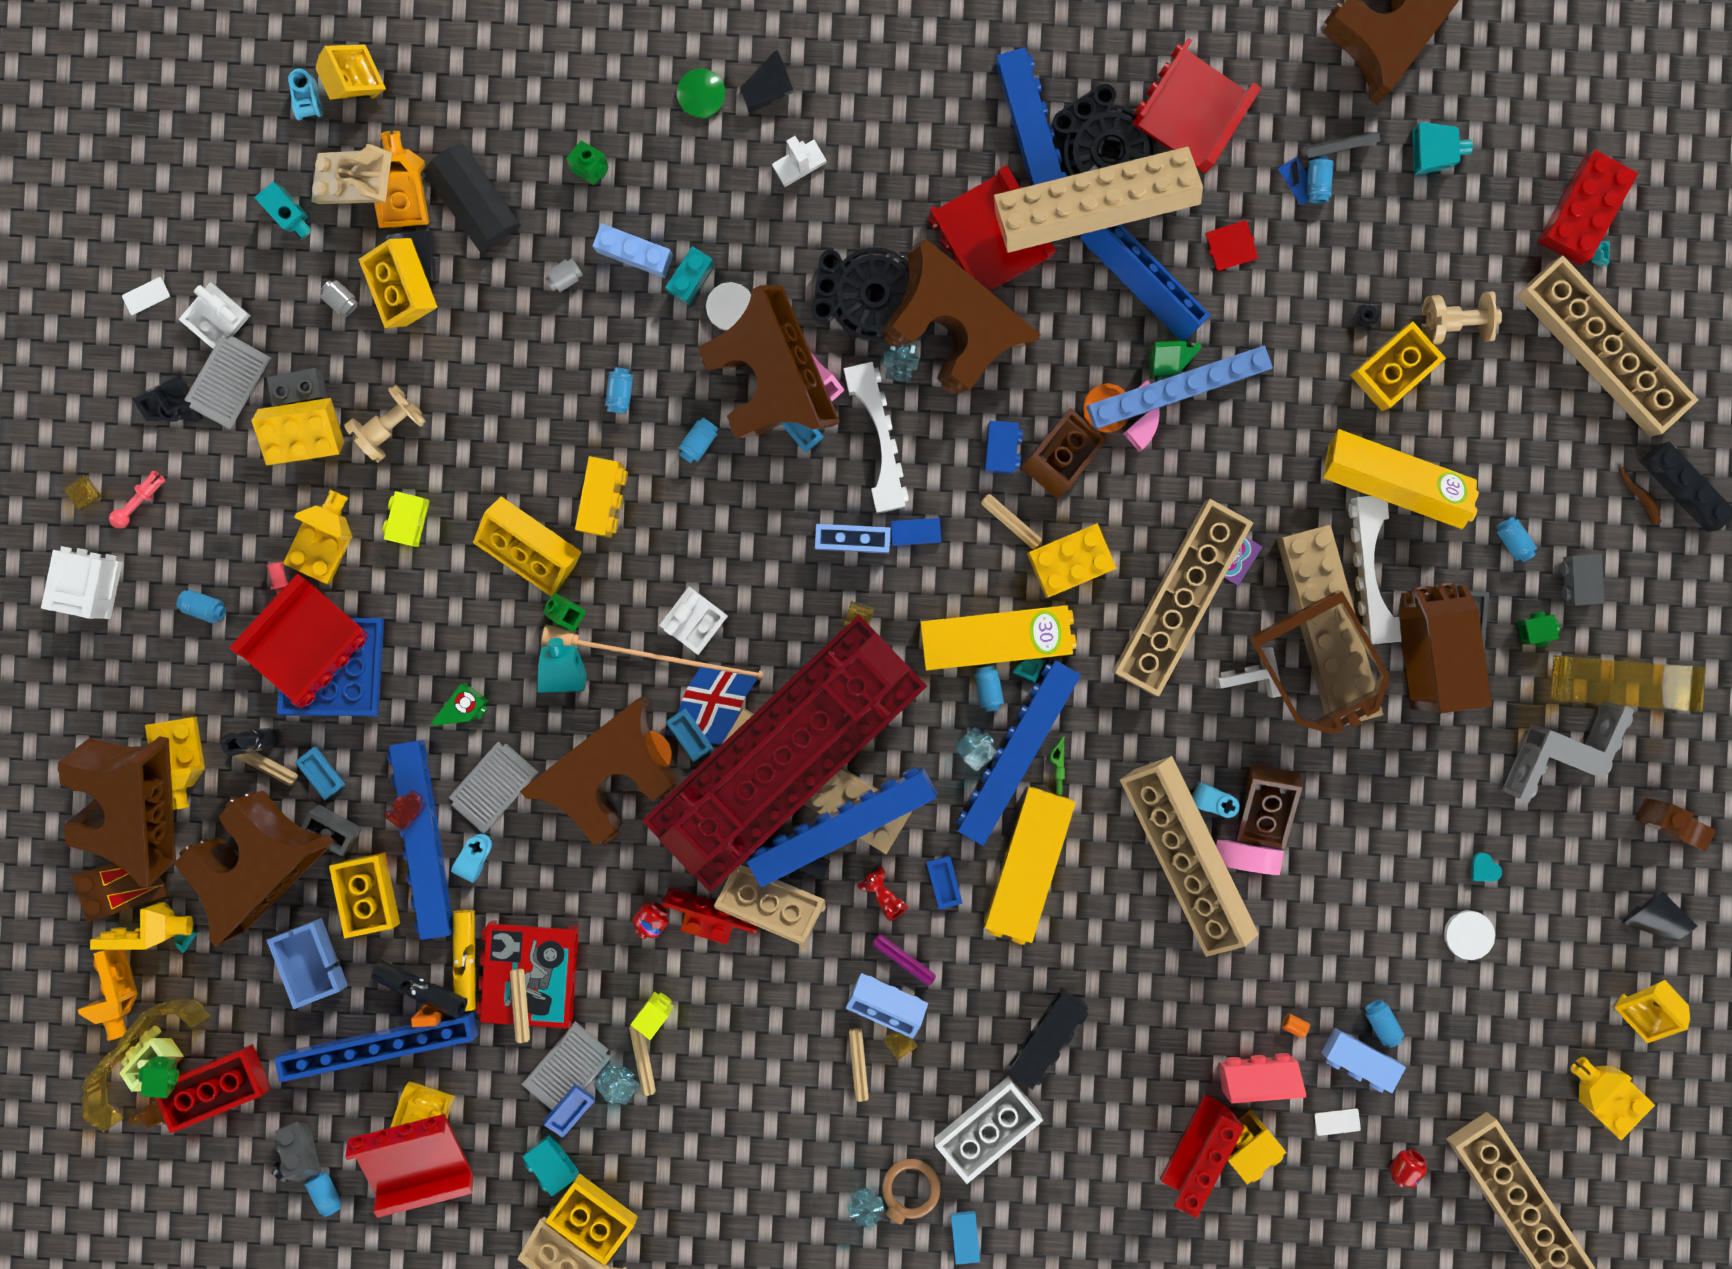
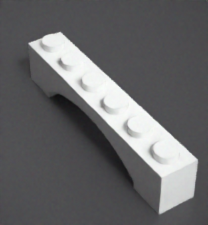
[844,362,909,514]
[1348,496,1402,644]

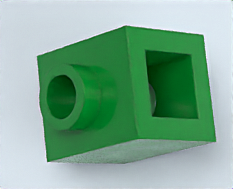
[566,140,609,185]
[542,592,586,632]
[1517,611,1560,647]
[138,1056,179,1098]

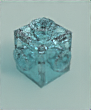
[883,344,919,383]
[954,727,998,772]
[594,1064,639,1105]
[848,1188,885,1227]

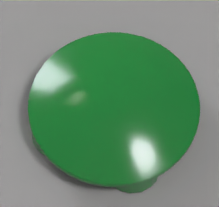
[677,68,726,119]

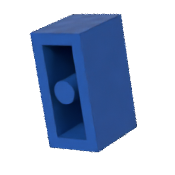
[984,421,1023,474]

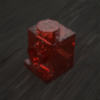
[383,790,427,831]

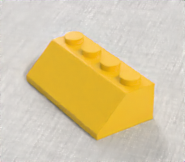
[473,497,581,597]

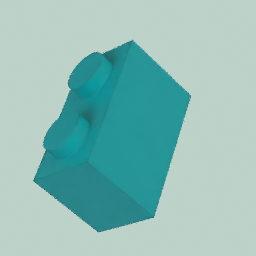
[665,246,715,306]
[523,1133,579,1196]

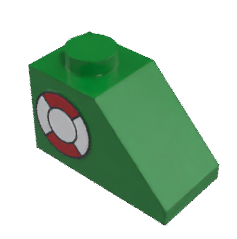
[431,683,489,726]

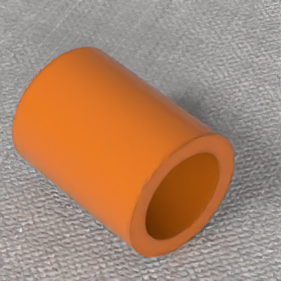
[1282,1013,1310,1039]

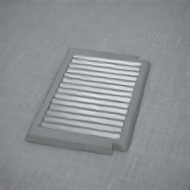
[184,335,271,429]
[449,742,539,834]
[521,1021,611,1111]

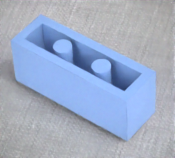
[593,223,673,278]
[815,524,890,554]
[846,973,928,1039]
[1321,1027,1406,1093]

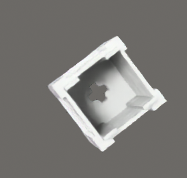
[41,546,122,619]

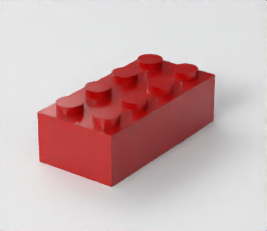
[1537,149,1639,266]
[155,1044,271,1134]

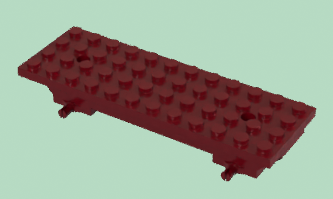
[642,614,927,893]

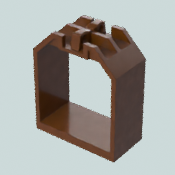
[1398,583,1492,713]
[1249,590,1390,735]

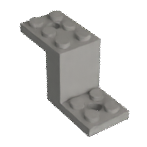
[1502,700,1634,803]

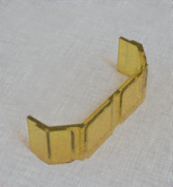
[1550,655,1706,712]
[81,999,211,1132]

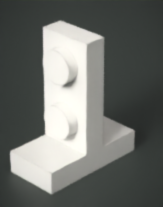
[772,136,827,187]
[1214,647,1281,698]

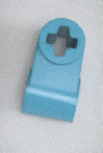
[288,69,323,121]
[1192,781,1240,818]
[451,834,492,883]

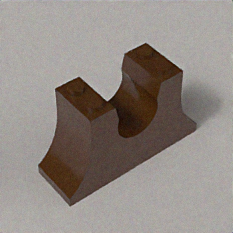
[1322,0,1459,105]
[880,239,1041,394]
[698,285,840,439]
[520,695,679,846]
[57,736,176,888]
[174,791,335,947]

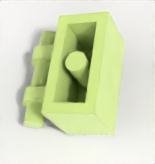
[119,1026,184,1092]

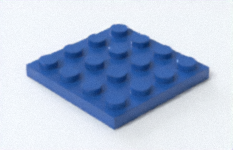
[277,618,384,717]

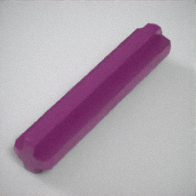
[872,934,936,986]

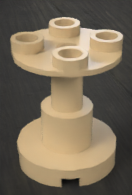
[1422,291,1502,345]
[344,385,426,463]

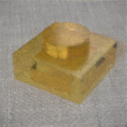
[64,476,102,510]
[845,601,874,625]
[883,1031,917,1060]

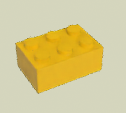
[358,238,437,328]
[1350,322,1446,411]
[251,398,344,466]
[575,456,628,538]
[1027,523,1117,598]
[329,852,400,939]
[1228,1109,1287,1185]
[545,1174,638,1266]

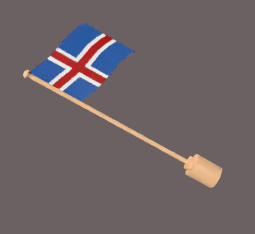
[541,624,763,744]

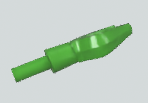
[1049,736,1065,795]

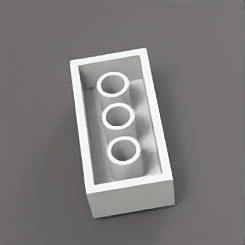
[934,1076,1043,1184]

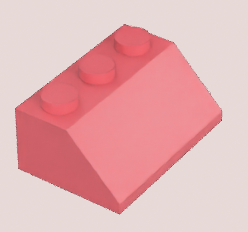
[1219,1053,1306,1103]

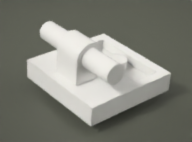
[179,282,251,349]
[659,587,728,655]

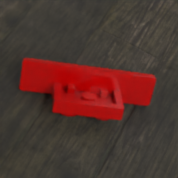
[662,888,758,945]

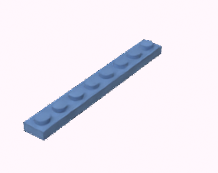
[1086,345,1273,430]

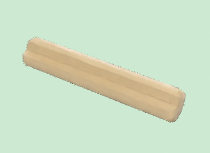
[981,494,1042,549]
[234,751,298,786]
[510,969,530,1043]
[629,1025,656,1096]
[849,1028,869,1102]

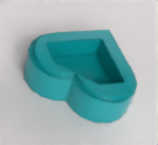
[1471,852,1502,882]

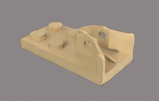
[311,144,392,204]
[714,865,826,951]
[518,1217,627,1269]

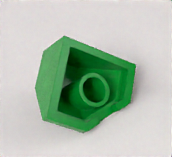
[1148,341,1201,382]

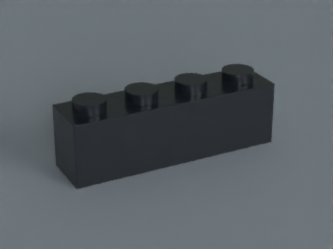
[1639,442,1732,532]
[1006,987,1089,1090]

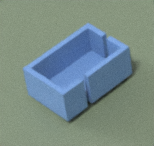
[267,918,348,1009]

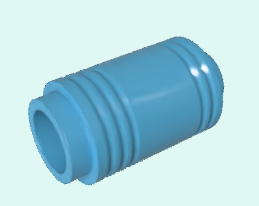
[1306,155,1333,203]
[605,368,633,414]
[678,418,718,463]
[1496,516,1537,562]
[177,590,226,624]
[974,665,1004,712]
[1365,1000,1404,1047]
[304,1170,342,1217]

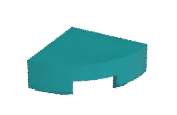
[1591,241,1610,266]
[1013,658,1045,683]
[173,928,199,953]

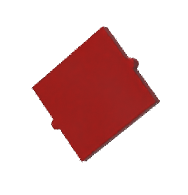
[1205,220,1258,272]

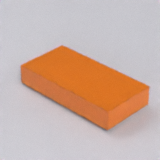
[411,1004,447,1027]

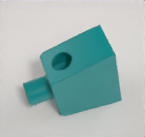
[1412,122,1473,175]
[254,182,312,240]
[537,637,587,692]

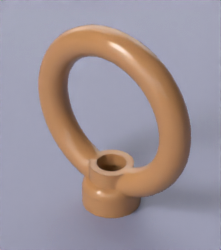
[882,1159,941,1224]

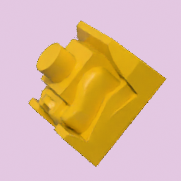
[315,45,386,100]
[1614,980,1690,1043]
[390,1081,455,1128]

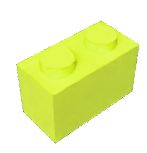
[382,491,430,547]
[631,992,674,1040]

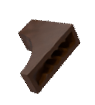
[1635,798,1716,852]

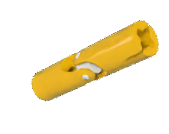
[452,910,476,1011]

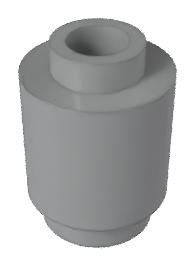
[545,258,583,292]
[320,280,358,317]

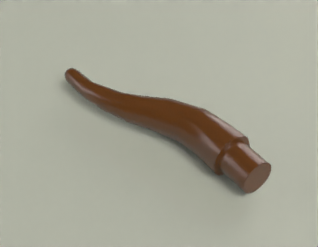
[1619,466,1662,525]

